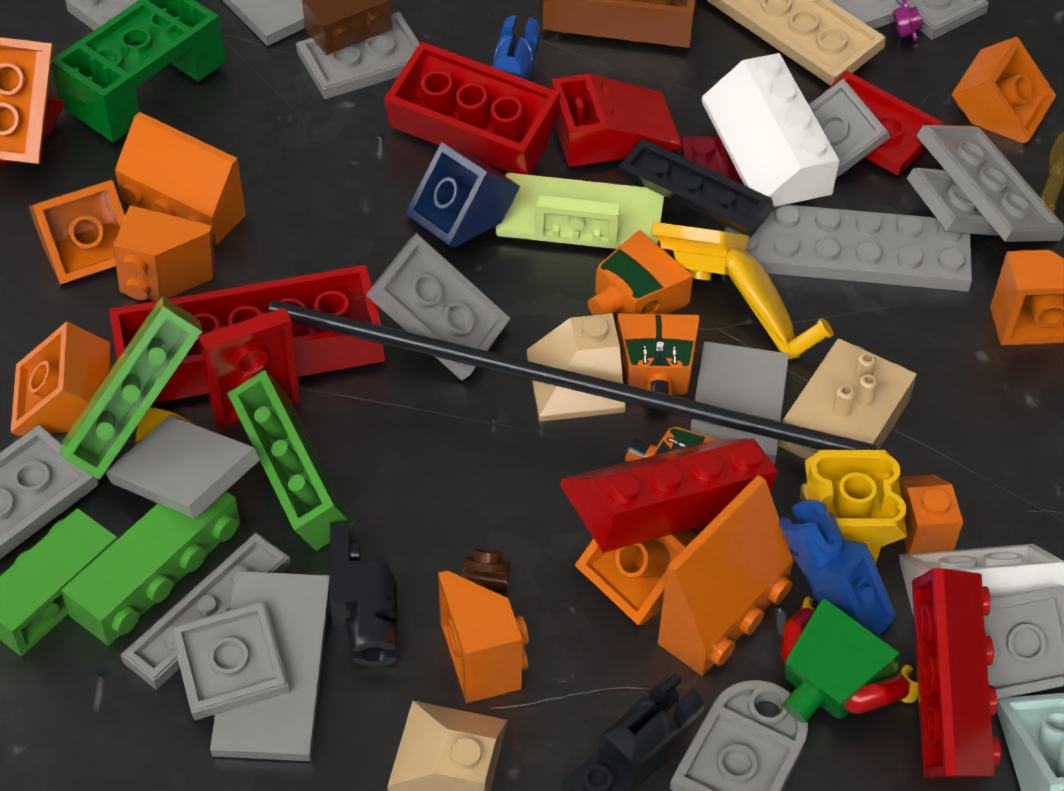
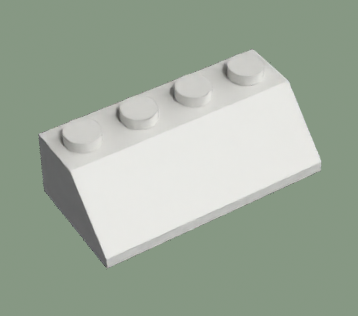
[702,53,839,207]

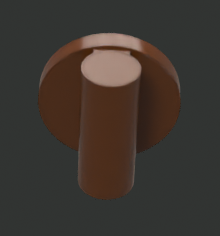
[461,549,510,591]

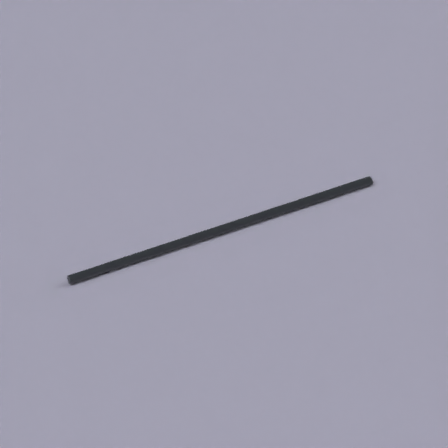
[268,300,877,450]

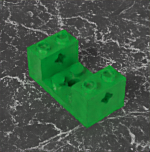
[51,0,226,142]

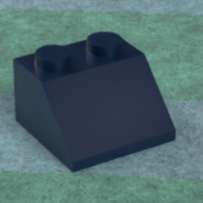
[405,142,521,247]

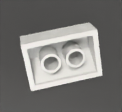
[899,544,1064,617]

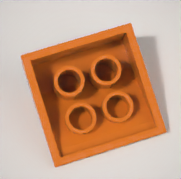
[0,37,54,164]
[658,475,793,677]

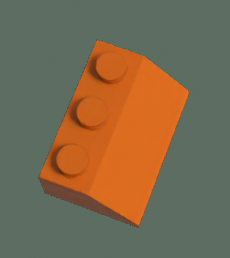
[115,112,246,245]

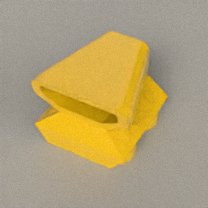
[800,450,907,565]

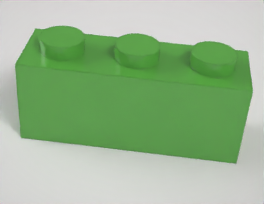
[0,508,118,657]

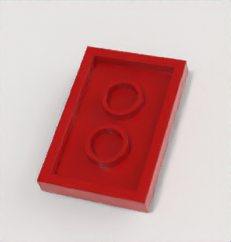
[820,71,944,176]
[198,308,300,429]

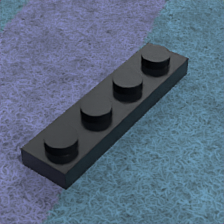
[619,138,774,237]

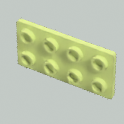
[496,173,664,249]

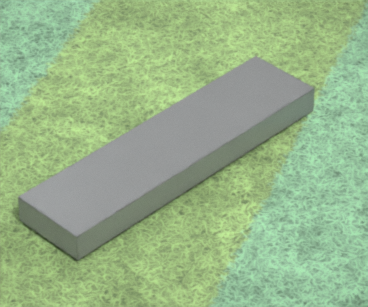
[120,532,291,690]

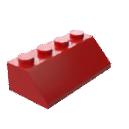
[384,41,561,175]
[560,438,778,553]
[912,568,1001,778]

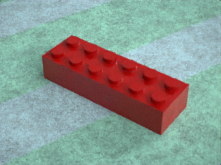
[109,265,385,403]

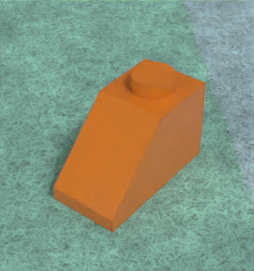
[899,474,963,554]

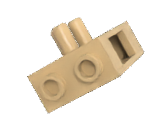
[778,338,917,460]

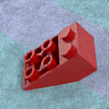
[551,73,683,167]

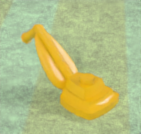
[651,222,834,360]

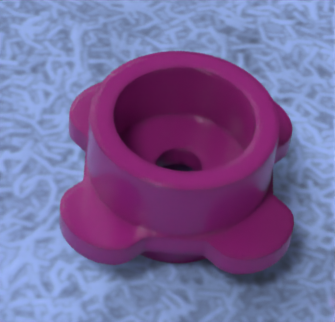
[893,0,922,42]

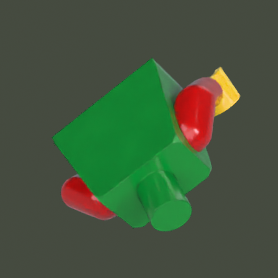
[781,596,918,723]

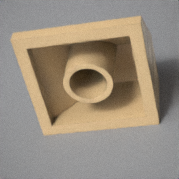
[527,313,625,422]
[387,701,507,791]

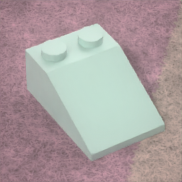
[997,693,1064,791]

